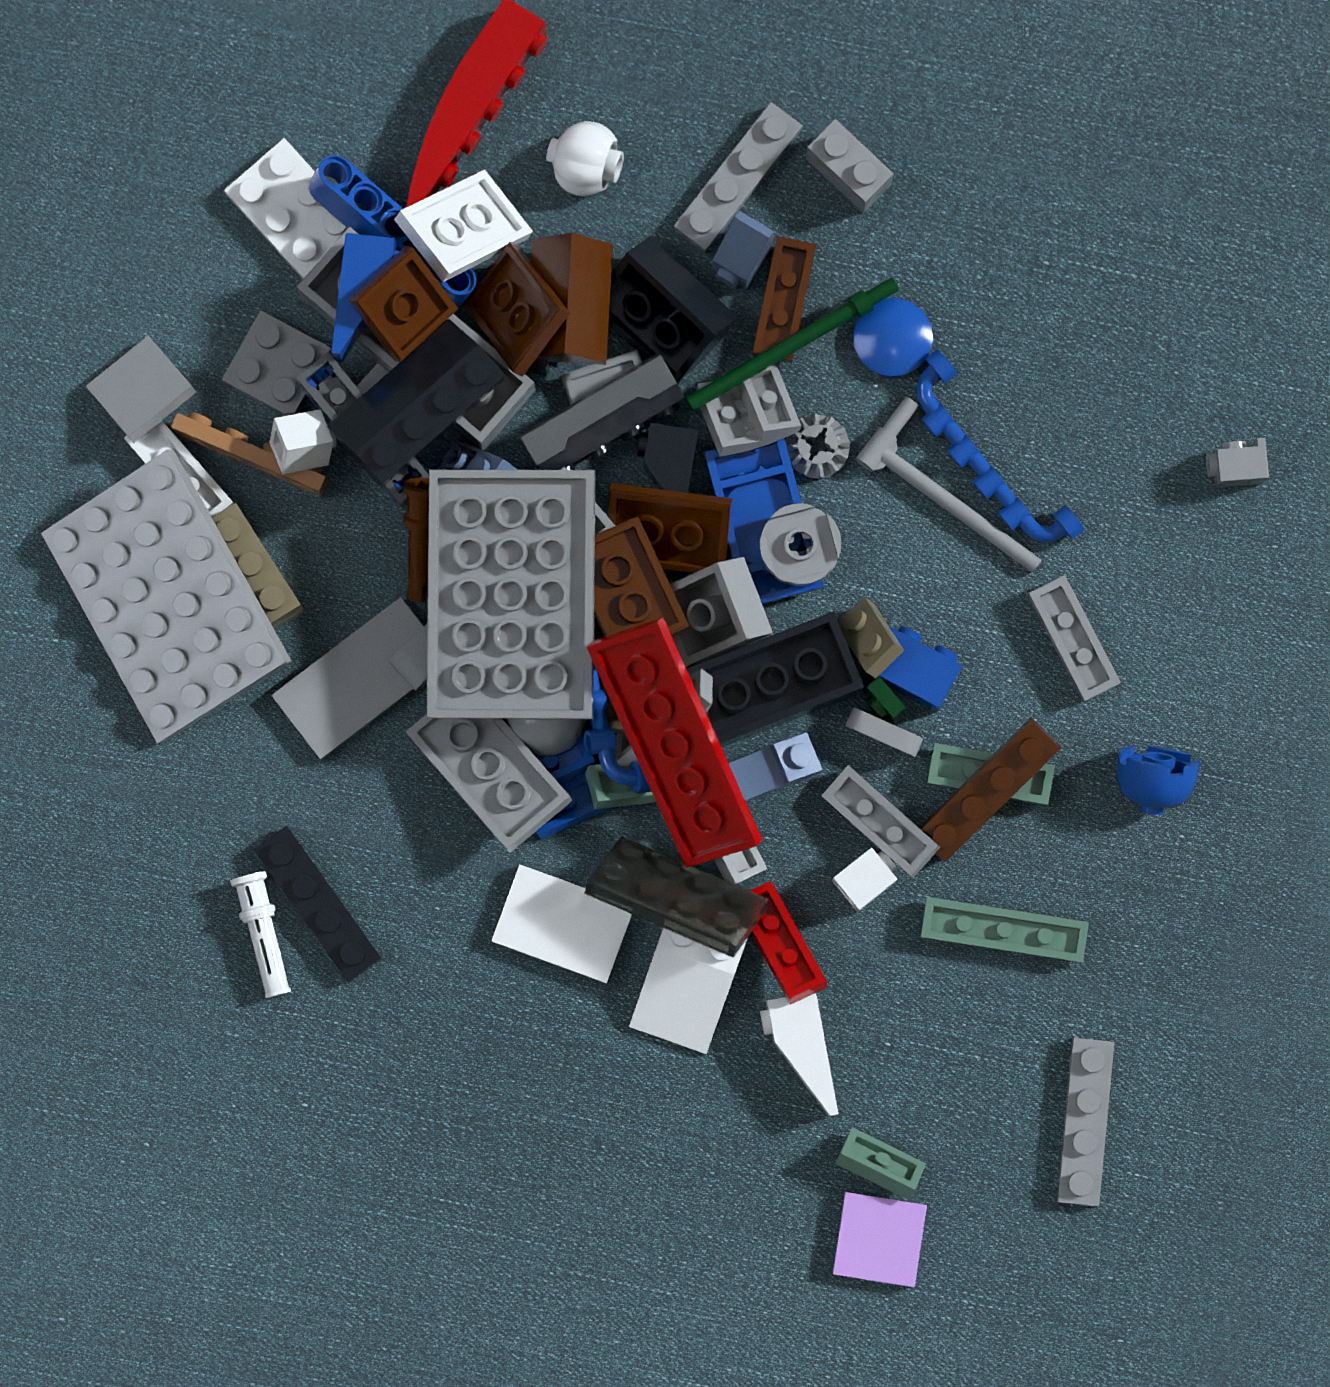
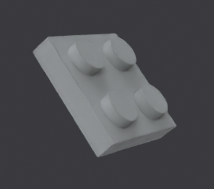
[222,310,332,415]

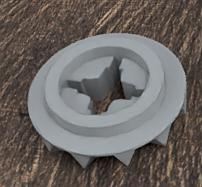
[785,413,850,478]

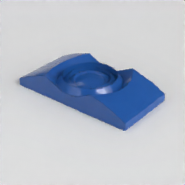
[704,438,824,604]

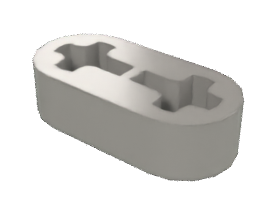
[845,707,924,757]

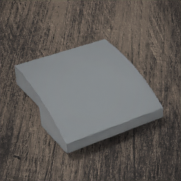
[695,364,801,457]

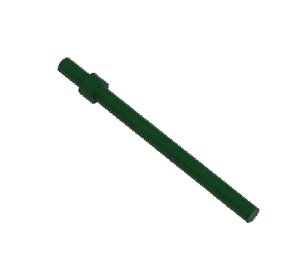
[685,277,899,412]

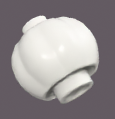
[546,121,624,197]

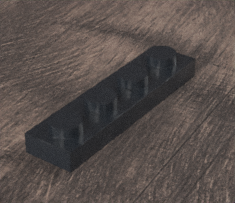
[253,826,382,983]

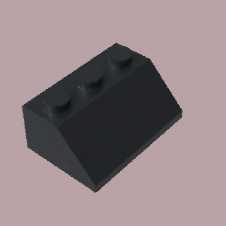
[609,236,738,385]

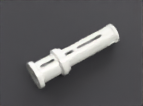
[230,871,291,998]

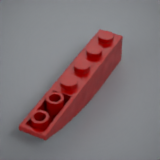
[406,0,548,208]

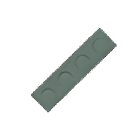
[920,897,1089,963]

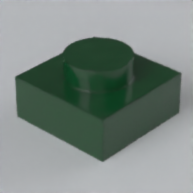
[865,677,906,722]

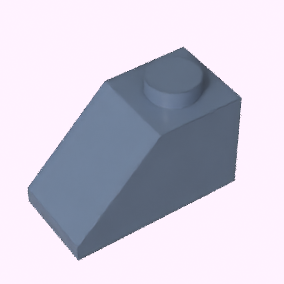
[712,211,773,289]

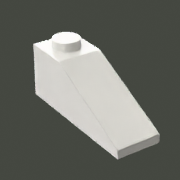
[760,993,838,1116]

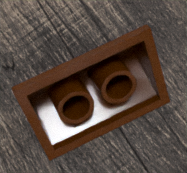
[531,232,613,365]

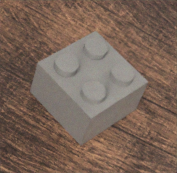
[670,557,773,667]

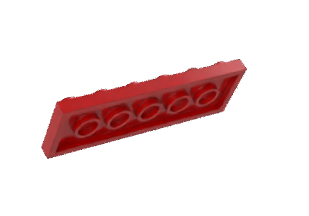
[587,617,762,868]

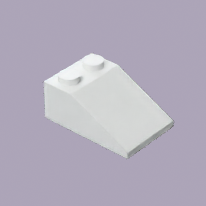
[629,908,748,1054]

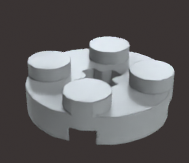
[759,503,842,586]

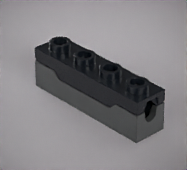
[518,354,685,470]

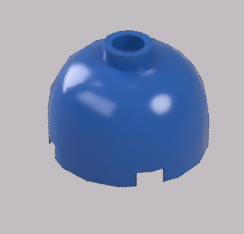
[1116,746,1200,815]

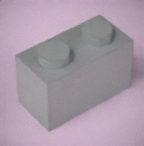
[806,119,894,213]

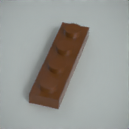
[919,717,1061,862]

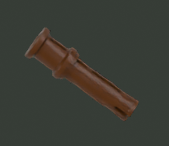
[403,478,429,602]

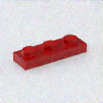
[734,881,827,1005]

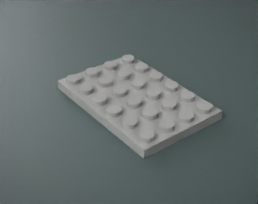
[41,449,291,744]
[427,470,595,719]

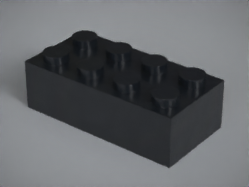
[687,611,864,748]

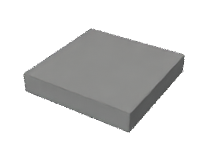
[86,335,196,443]

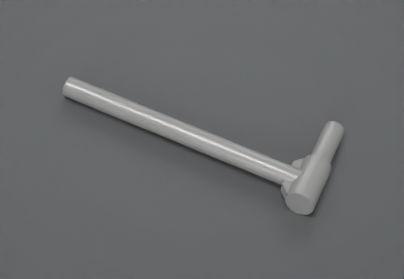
[856,397,1042,573]

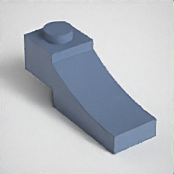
[729,732,823,802]

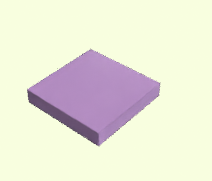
[832,1192,927,1287]

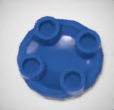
[853,298,933,379]

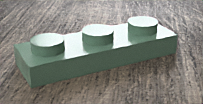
[926,743,1055,807]

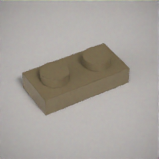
[838,597,904,679]

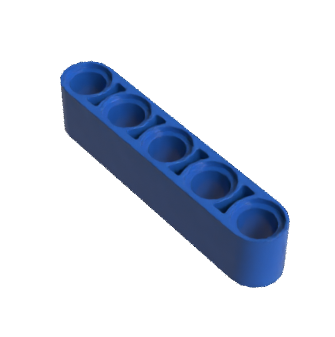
[309,155,476,309]

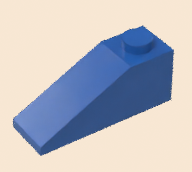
[331,233,400,362]

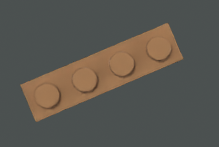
[171,412,329,497]

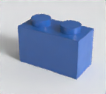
[866,626,963,712]

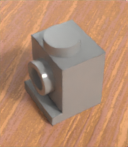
[1206,438,1269,488]

